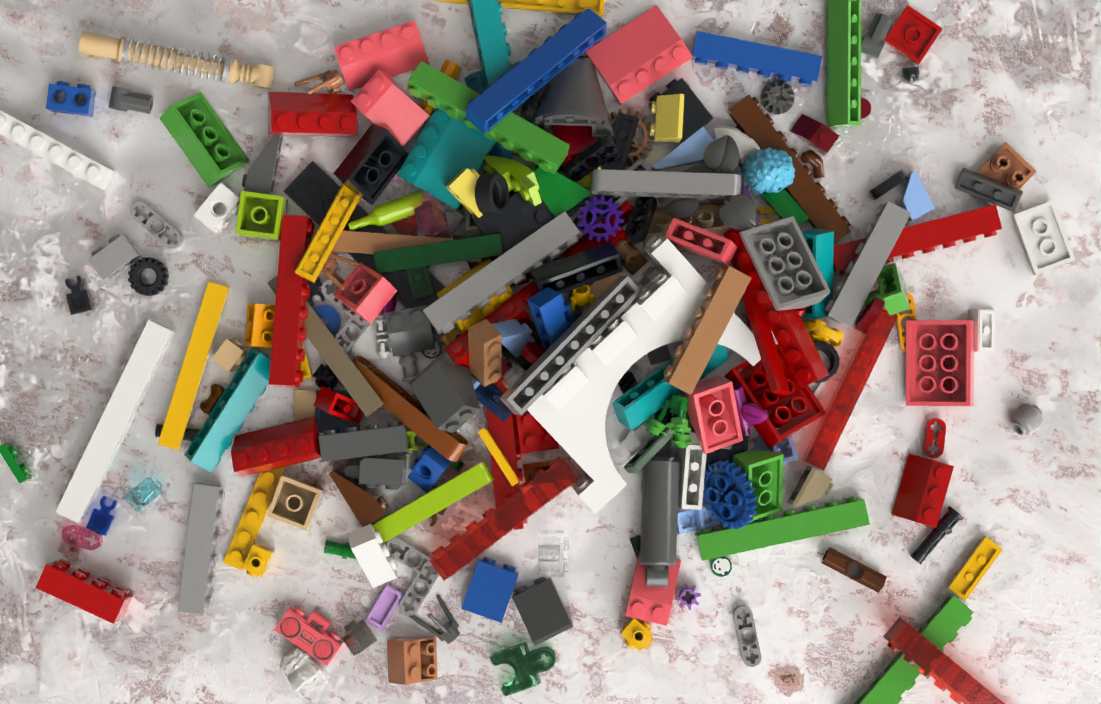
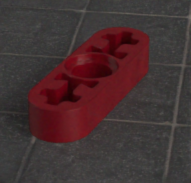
[854,297,885,333]

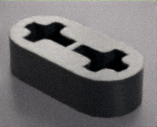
[869,169,908,200]

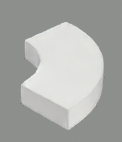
[714,126,761,164]
[619,417,650,461]

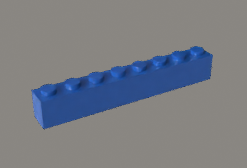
[466,7,607,134]

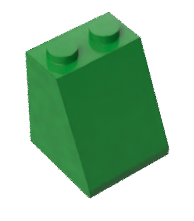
[531,165,591,218]

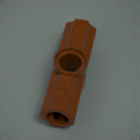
[821,547,887,593]

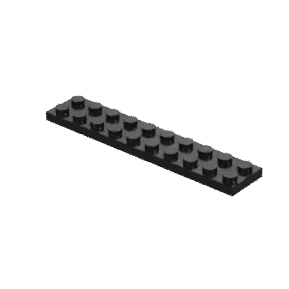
[283,161,445,338]

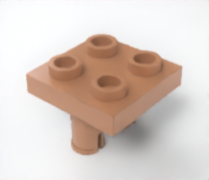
[976,142,1037,190]

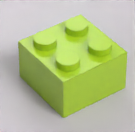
[235,191,288,241]

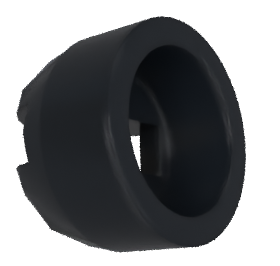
[902,67,920,82]

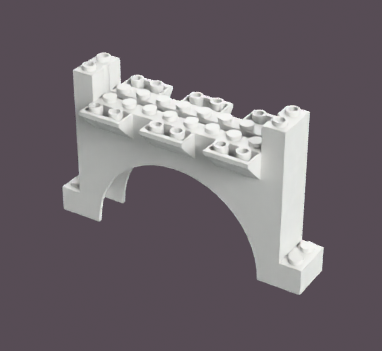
[502,234,778,514]

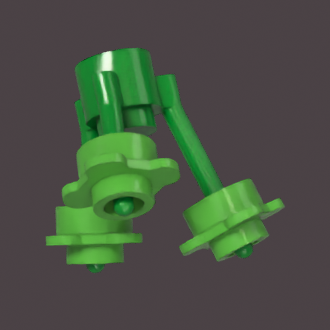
[643,395,693,449]

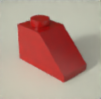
[313,386,363,424]

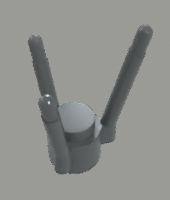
[409,594,460,644]

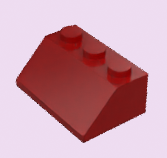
[891,453,954,528]

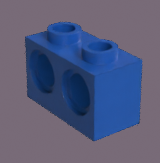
[46,81,96,117]

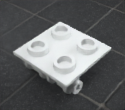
[350,315,396,360]

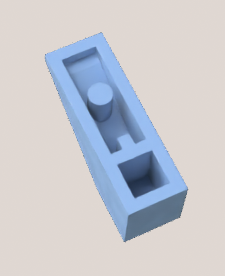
[652,127,714,171]

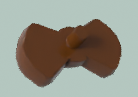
[200,384,225,414]

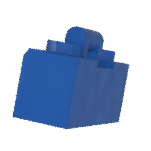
[527,287,575,351]

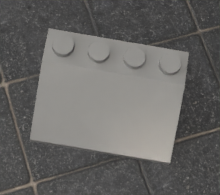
[739,216,831,311]

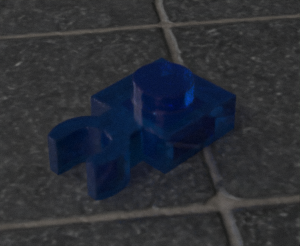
[86,496,118,536]

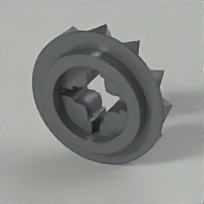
[761,80,795,115]

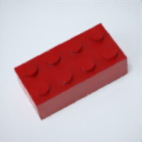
[35,559,133,624]

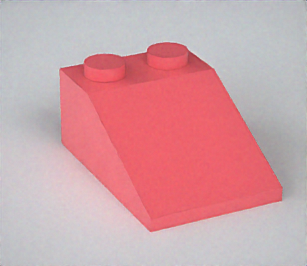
[351,70,430,147]
[683,375,743,454]
[625,550,681,626]

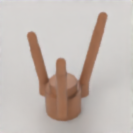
[295,69,344,94]
[321,252,360,290]

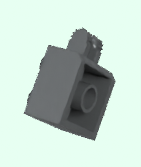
[344,456,407,490]

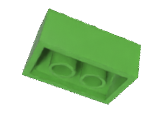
[733,450,784,521]

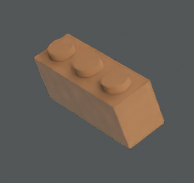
[468,319,502,387]

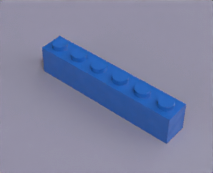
[691,31,822,86]

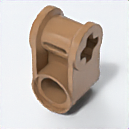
[615,239,648,276]

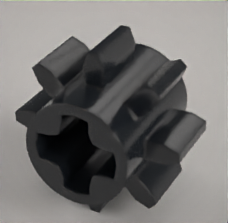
[313,364,339,390]

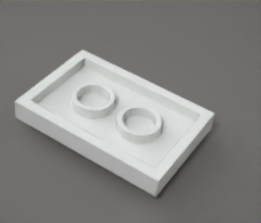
[1012,200,1076,275]

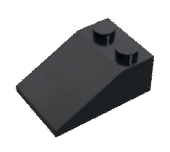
[474,191,554,257]

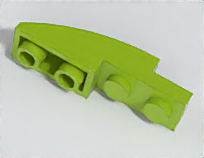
[484,156,542,206]

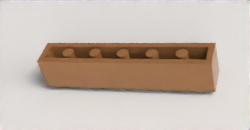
[663,264,751,395]

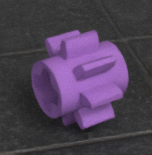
[674,583,701,610]

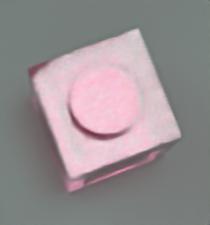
[414,200,449,237]

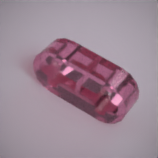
[62,524,103,550]

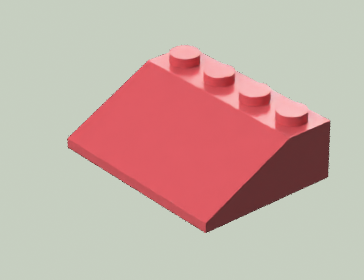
[585,5,693,105]
[906,320,974,406]

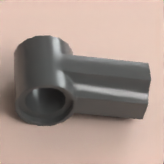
[861,13,893,59]
[108,86,153,114]

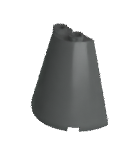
[531,57,614,137]

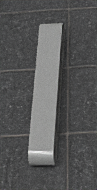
[591,169,741,200]

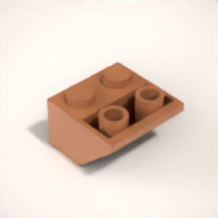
[387,637,437,685]

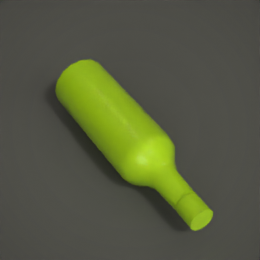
[348,190,428,231]

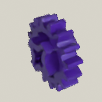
[577,195,624,243]

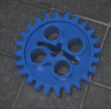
[703,460,758,529]

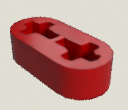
[923,418,946,458]

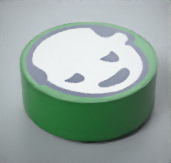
[710,556,732,577]

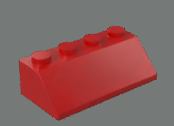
[268,92,357,137]
[231,416,321,477]

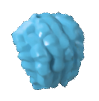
[742,147,795,195]

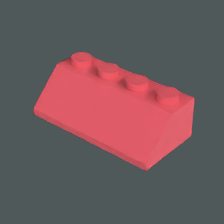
[334,20,430,91]

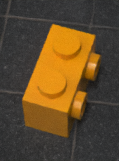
[244,303,275,348]

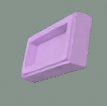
[365,583,405,631]

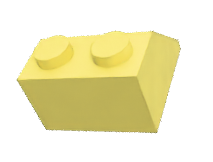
[650,94,684,143]
[445,168,482,218]

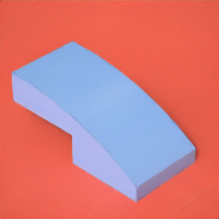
[677,506,720,534]

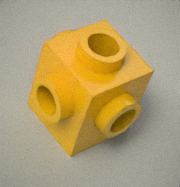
[620,618,654,651]

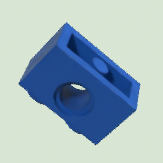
[407,446,452,493]

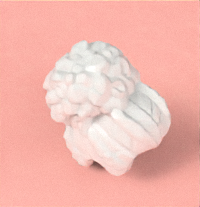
[280,647,326,697]

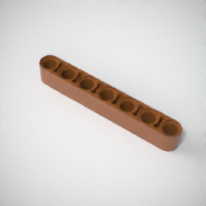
[353,356,468,462]

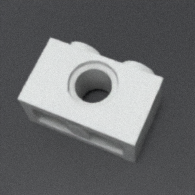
[194,182,240,233]

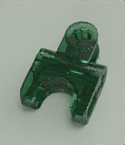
[489,642,556,696]

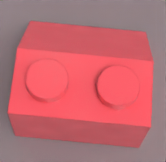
[333,262,397,324]

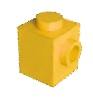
[242,543,275,578]

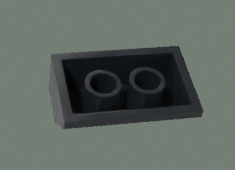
[333,124,409,205]

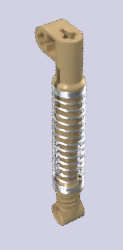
[79,31,275,89]

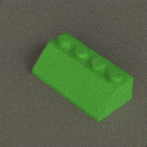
[159,92,249,188]

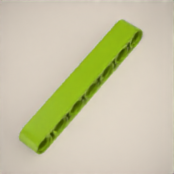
[372,461,495,544]

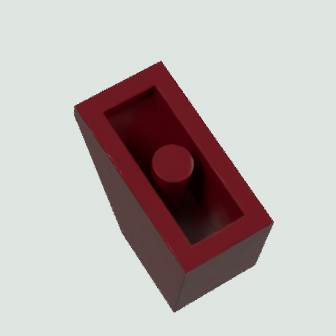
[790,114,840,155]

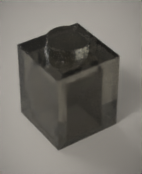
[340,619,377,656]

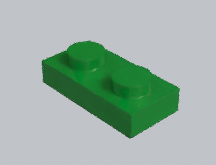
[0,442,32,484]

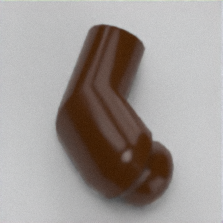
[801,150,825,178]

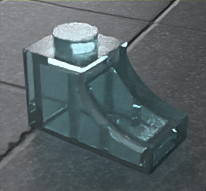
[123,477,164,513]

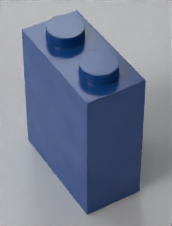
[461,557,519,623]

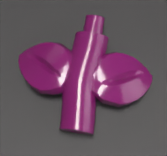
[733,384,769,436]

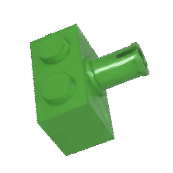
[863,263,910,315]

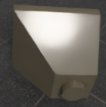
[787,465,833,507]

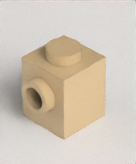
[212,338,247,372]

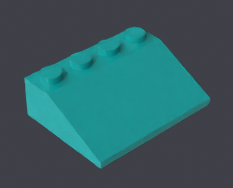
[397,108,496,210]

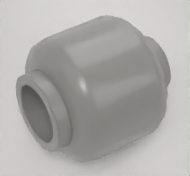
[1011,404,1043,435]

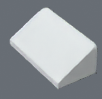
[968,309,994,352]

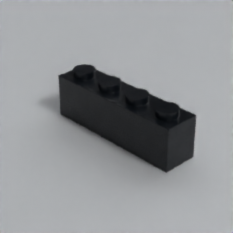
[530,241,623,294]

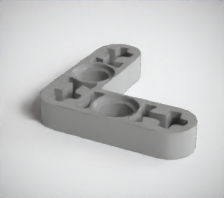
[321,280,373,354]
[386,537,441,616]

